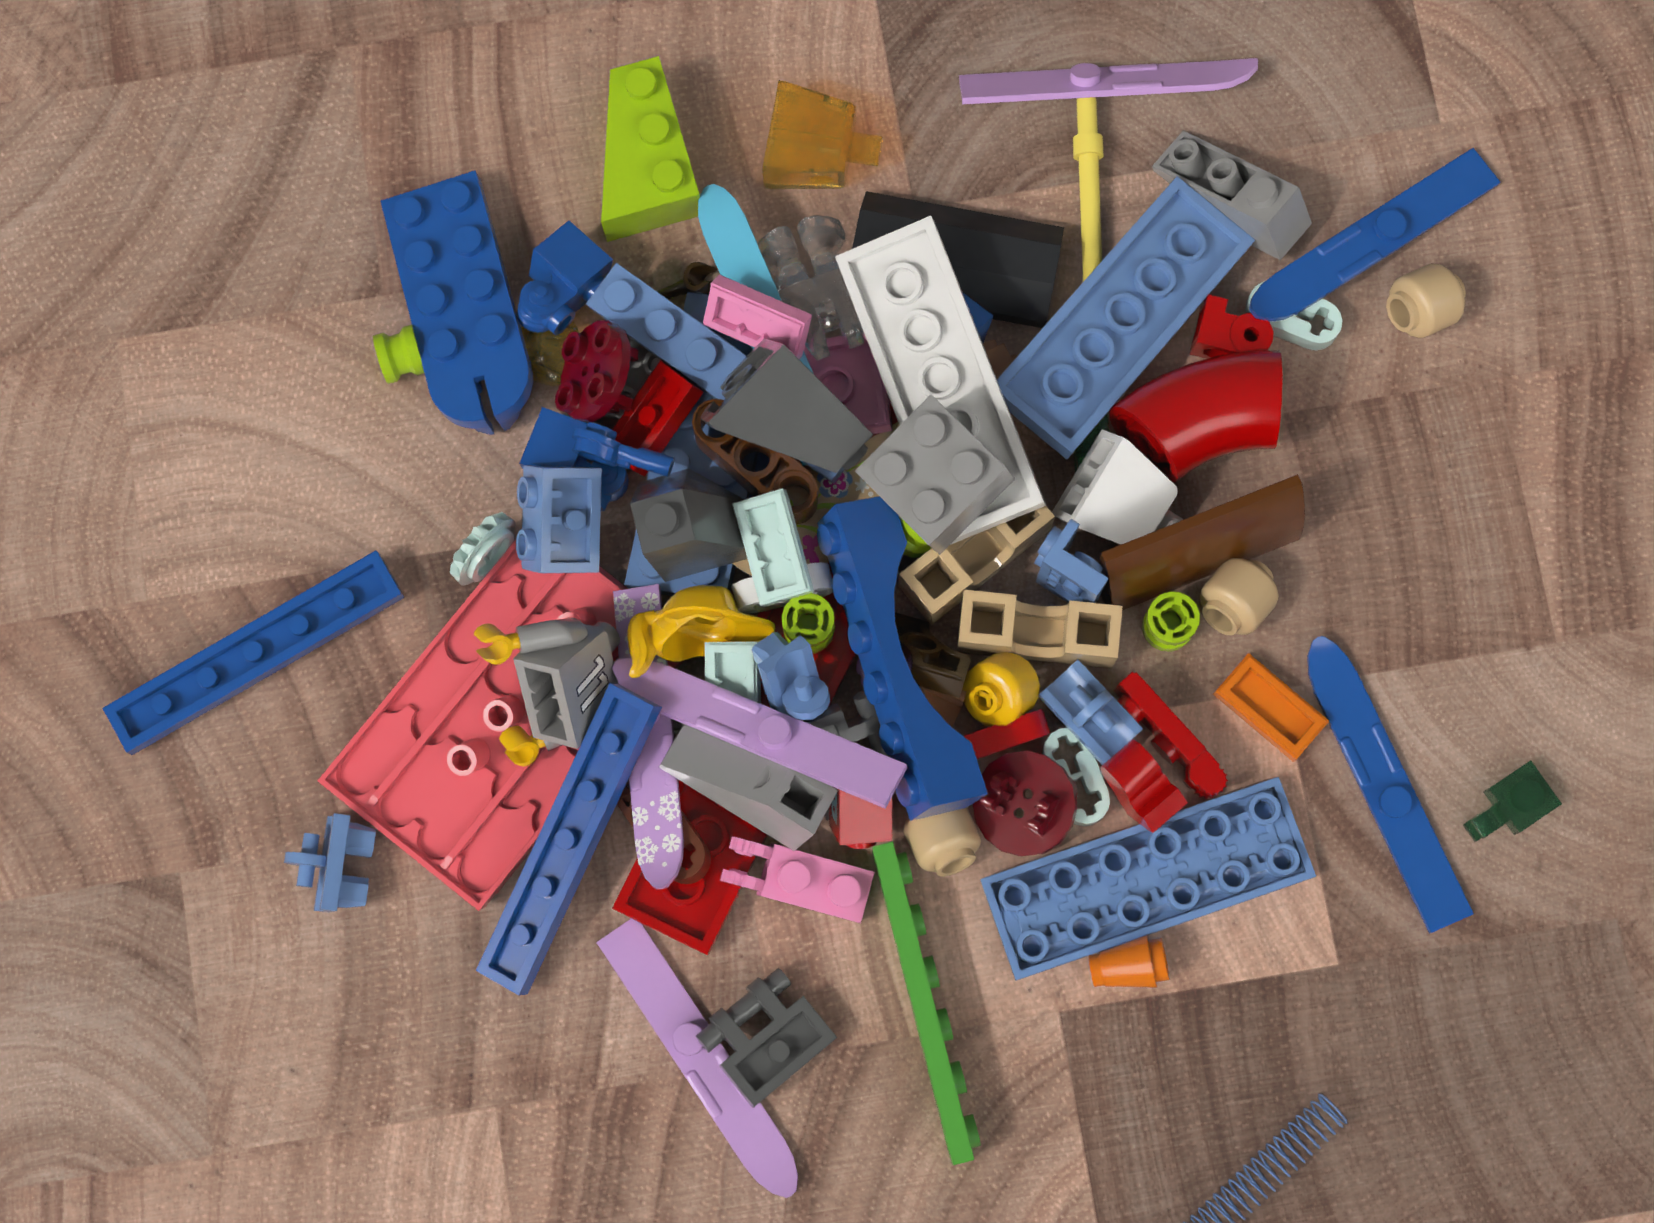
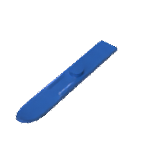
[1249,148,1501,322]
[1307,636,1474,934]

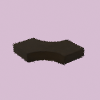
[895,612,971,698]

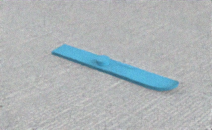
[698,184,814,466]

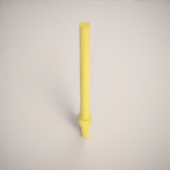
[1073,97,1104,282]

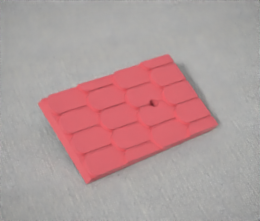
[317,540,683,911]

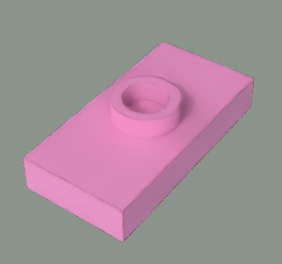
[703,274,812,359]

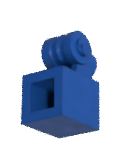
[517,220,613,335]
[519,407,629,511]

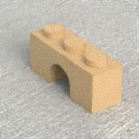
[898,506,1055,625]
[957,590,1122,668]

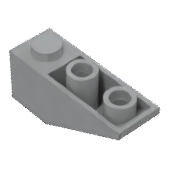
[1152,130,1312,260]
[659,724,838,851]

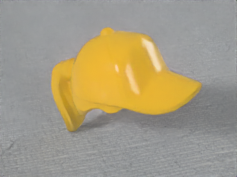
[627,585,775,678]

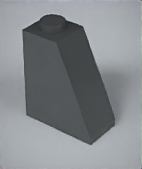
[700,338,873,473]
[630,468,747,582]

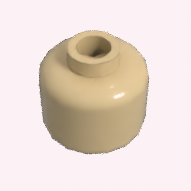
[1386,263,1466,338]
[1200,558,1279,635]
[903,808,981,877]

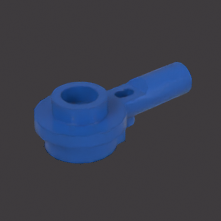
[572,422,675,477]

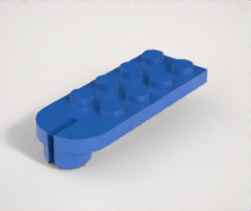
[380,170,533,435]

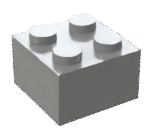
[855,394,1015,555]

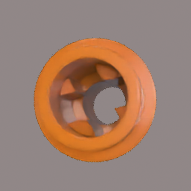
[1089,934,1170,988]

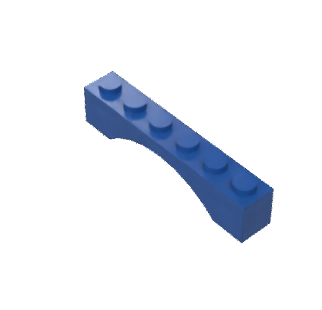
[817,496,988,821]

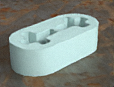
[1245,281,1343,351]
[1042,728,1110,826]

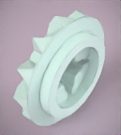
[450,512,516,586]

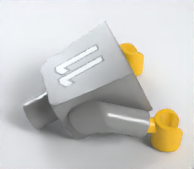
[474,618,620,767]

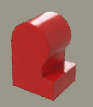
[1189,294,1274,359]
[1100,739,1188,833]

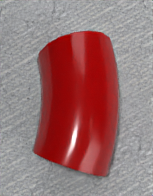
[1109,350,1283,483]

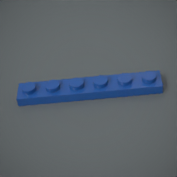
[102,550,405,755]
[476,683,662,996]

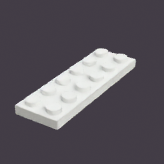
[835,216,1046,545]

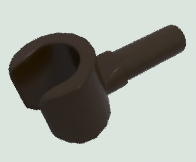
[657,262,717,300]

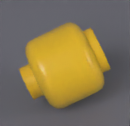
[962,652,1040,726]

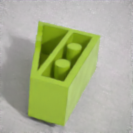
[601,56,700,242]

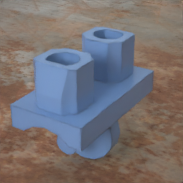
[751,632,830,720]
[1039,659,1143,765]
[284,813,376,913]

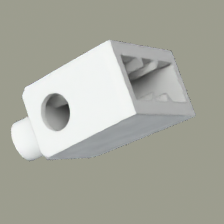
[1052,429,1183,544]

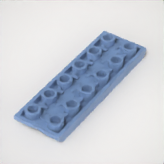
[980,777,1316,981]

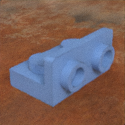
[516,465,602,573]
[1034,519,1108,603]

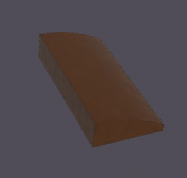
[1098,474,1305,611]

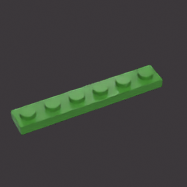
[872,842,981,1165]

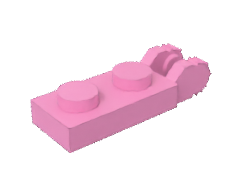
[720,836,875,923]

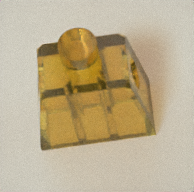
[762,80,883,189]

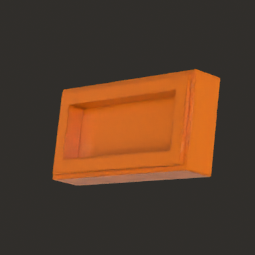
[1213,653,1329,762]

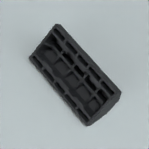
[847,191,1064,328]

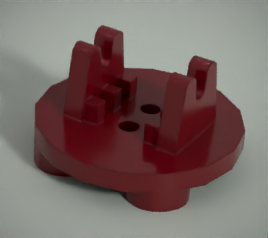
[555,320,639,422]
[973,750,1078,857]

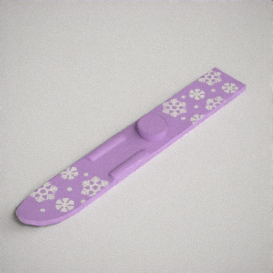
[613,584,684,889]

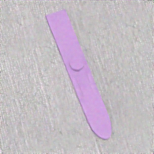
[959,58,1258,104]
[612,658,907,809]
[596,919,798,1198]

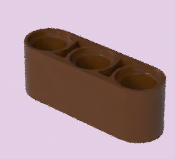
[692,399,818,524]

